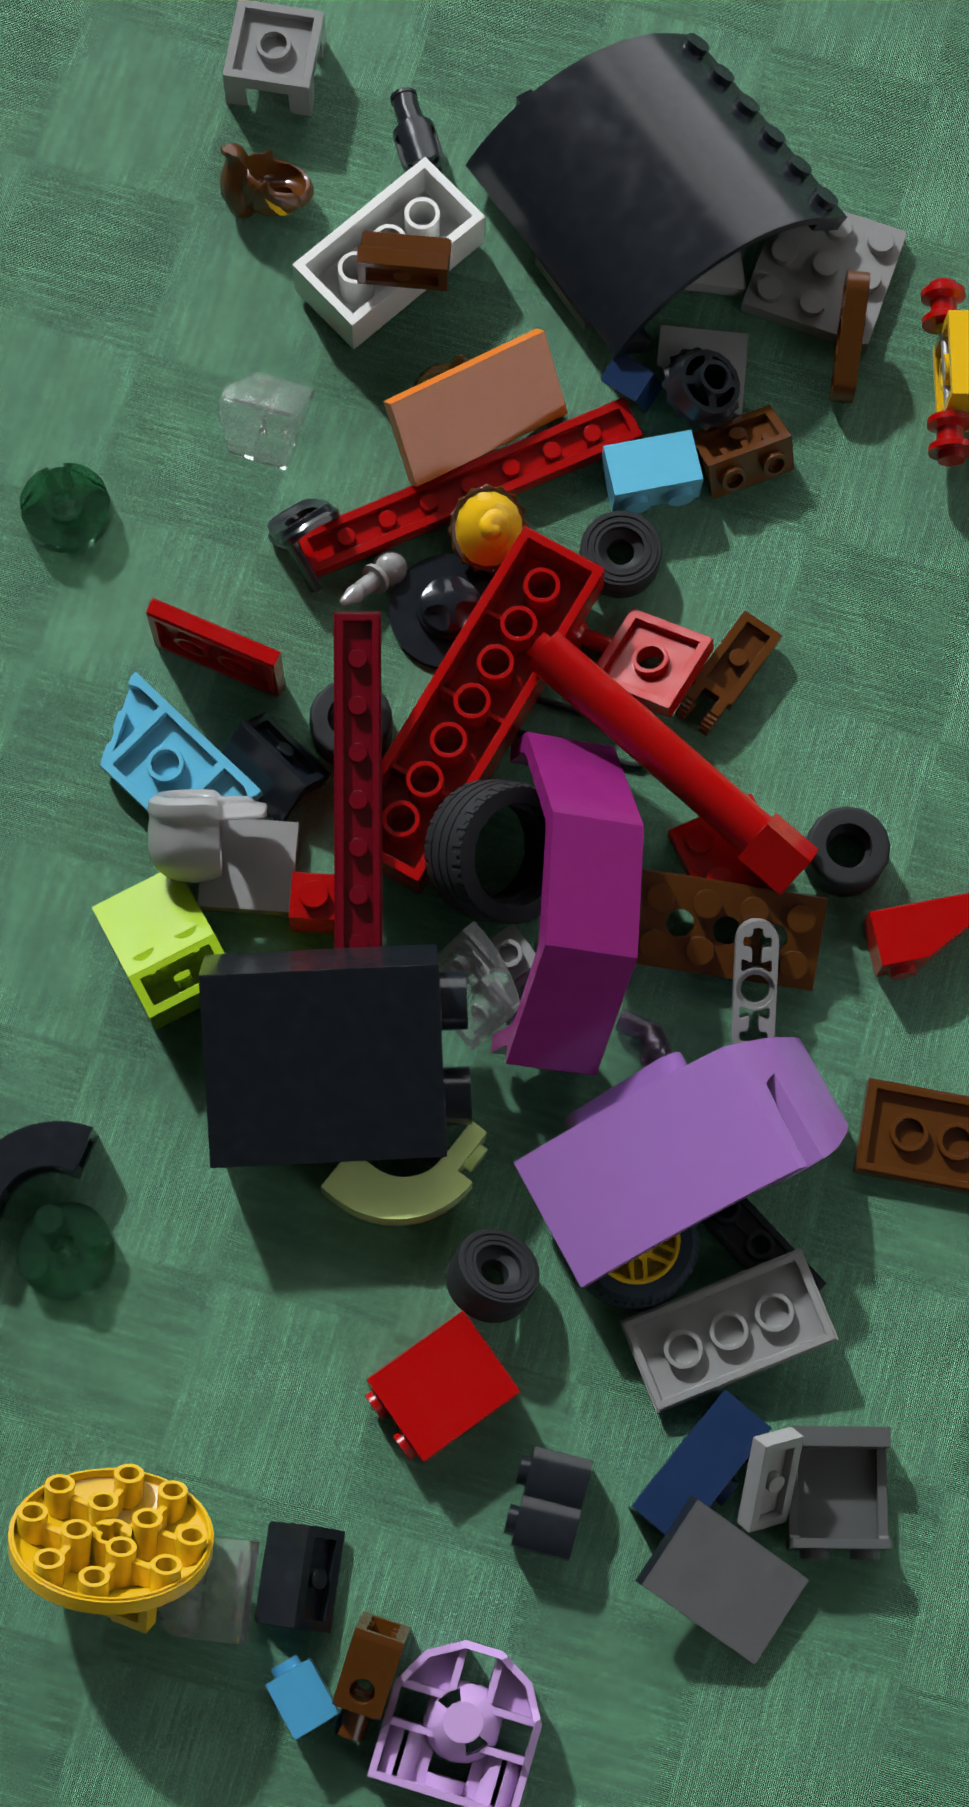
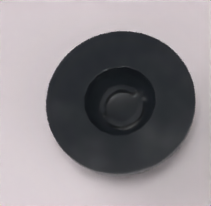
[389,554,495,669]

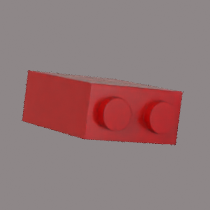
[364,1311,521,1464]

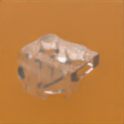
[157,1537,260,1645]

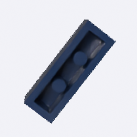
[629,1390,772,1538]

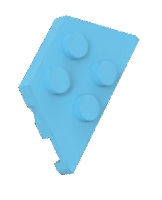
[99,672,263,814]

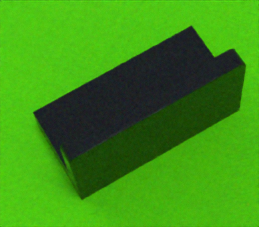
[221,712,331,821]
[255,1521,345,1633]

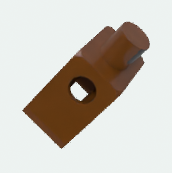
[332,1611,411,1741]

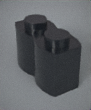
[503,1446,593,1562]

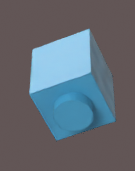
[265,1655,341,1740]

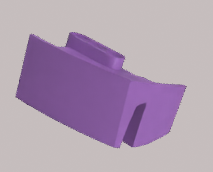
[514,1037,849,1288]

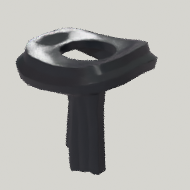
[268,499,340,593]

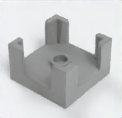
[223,0,326,116]

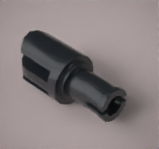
[390,87,443,172]

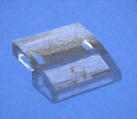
[438,920,520,1051]

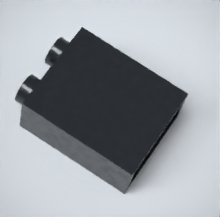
[199,944,472,1168]

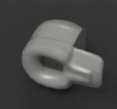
[147,789,268,883]

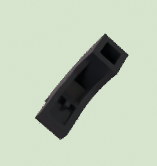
[0,1121,99,1221]

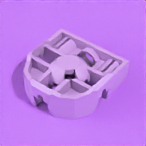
[367,1640,542,1807]

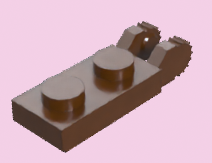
[675,611,783,737]

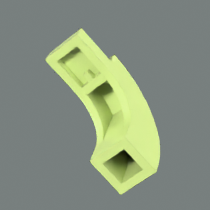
[321,1121,488,1226]

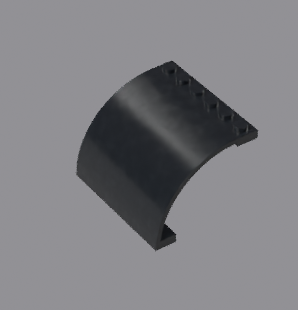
[465,33,847,355]

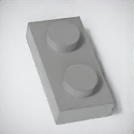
[737,1427,804,1533]

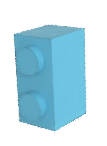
[600,430,703,514]

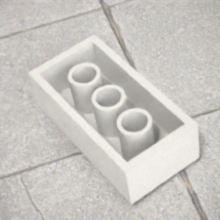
[292,157,485,350]

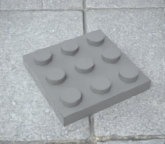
[740,211,907,353]

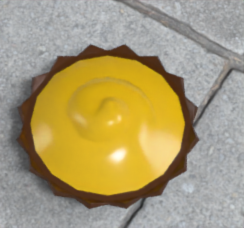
[448,484,529,574]

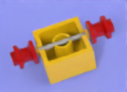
[920,278,969,467]

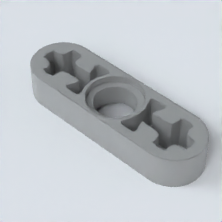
[731,918,779,1044]

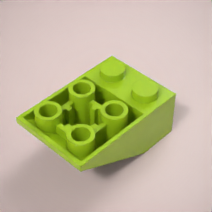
[91,872,225,1030]

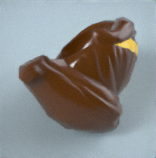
[220,143,314,218]

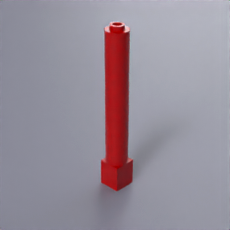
[526,631,819,895]

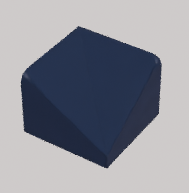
[601,354,663,413]

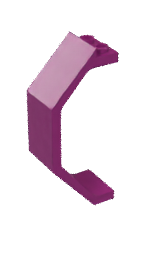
[491,732,644,1076]

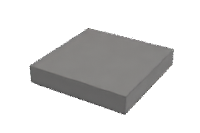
[197,819,300,916]

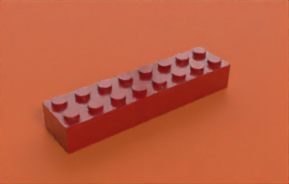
[382,526,605,895]

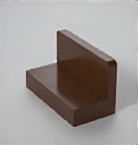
[356,231,452,291]

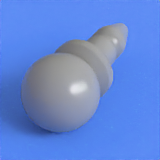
[340,550,407,606]

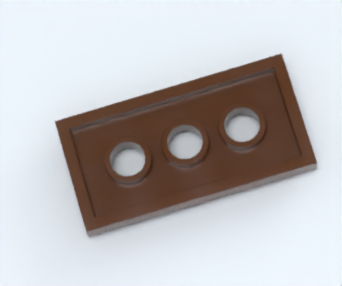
[636,868,828,991]

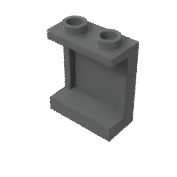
[787,1426,893,1560]

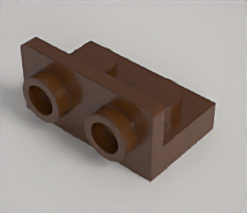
[692,405,794,499]

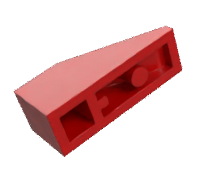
[862,893,969,980]

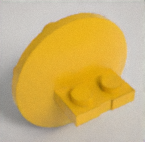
[8,1464,214,1634]

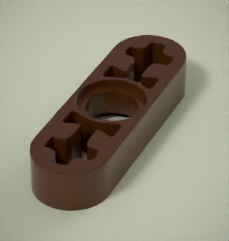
[829,270,870,404]

